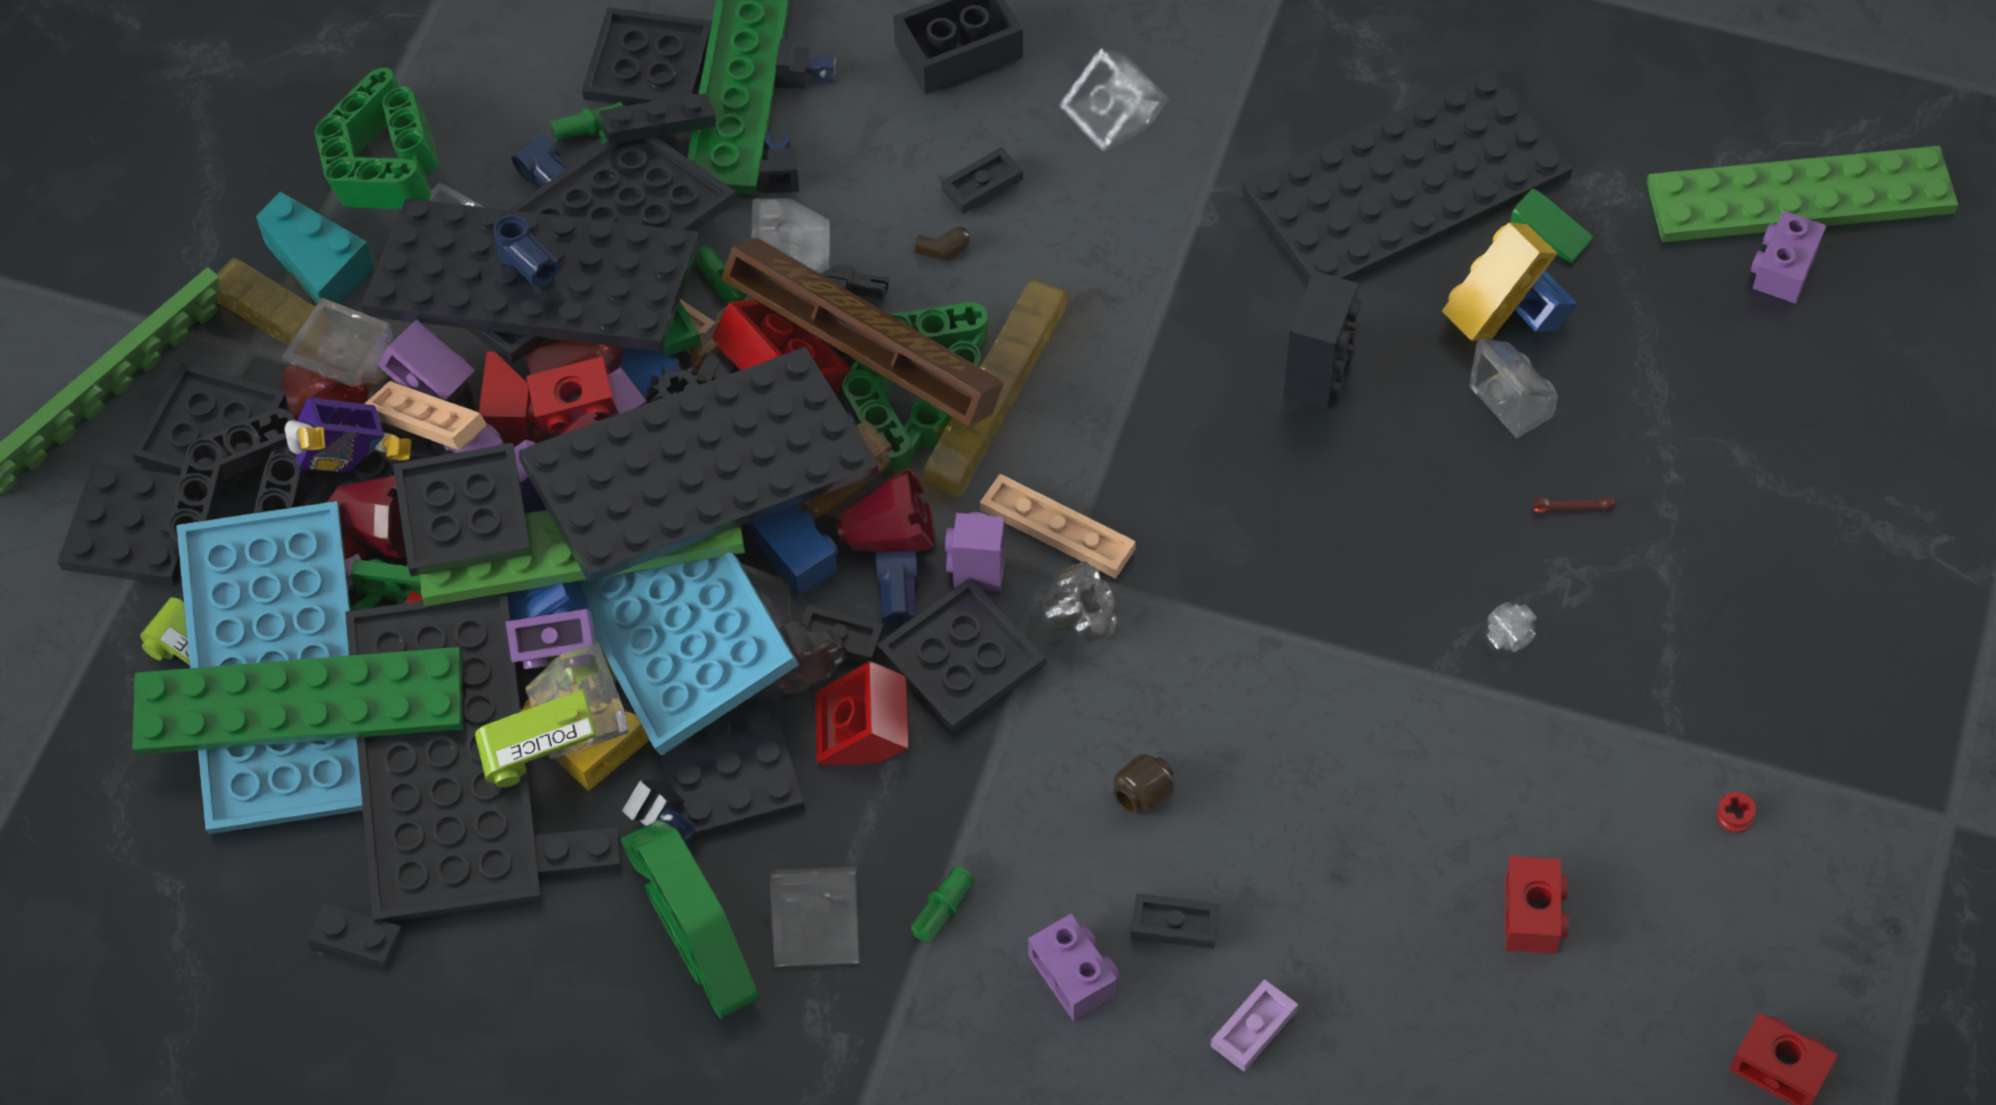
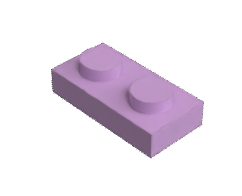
[1211,979,1298,1072]

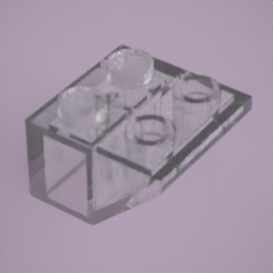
[525,642,629,760]

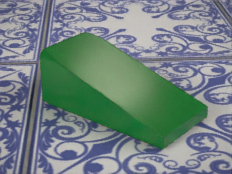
[1510,188,1593,264]

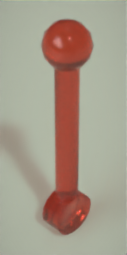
[1533,496,1615,513]

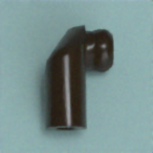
[915,227,970,260]

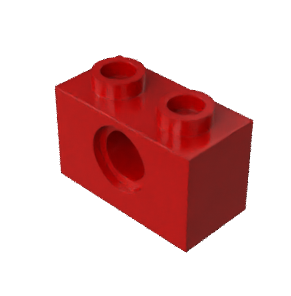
[526,356,619,434]
[1505,856,1569,954]
[1729,1013,1838,1105]

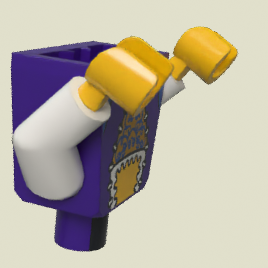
[285,398,411,479]

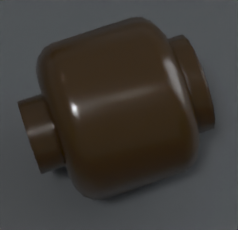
[1113,754,1174,815]

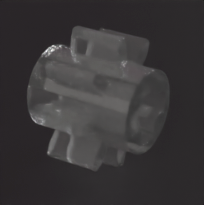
[1486,602,1537,652]

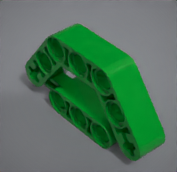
[315,68,439,209]
[842,302,988,477]
[621,820,760,1019]

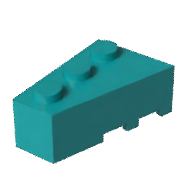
[256,192,374,319]

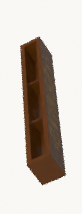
[721,237,1004,426]

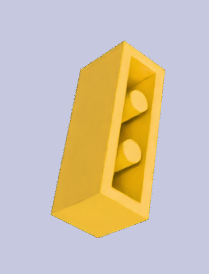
[1442,223,1558,341]

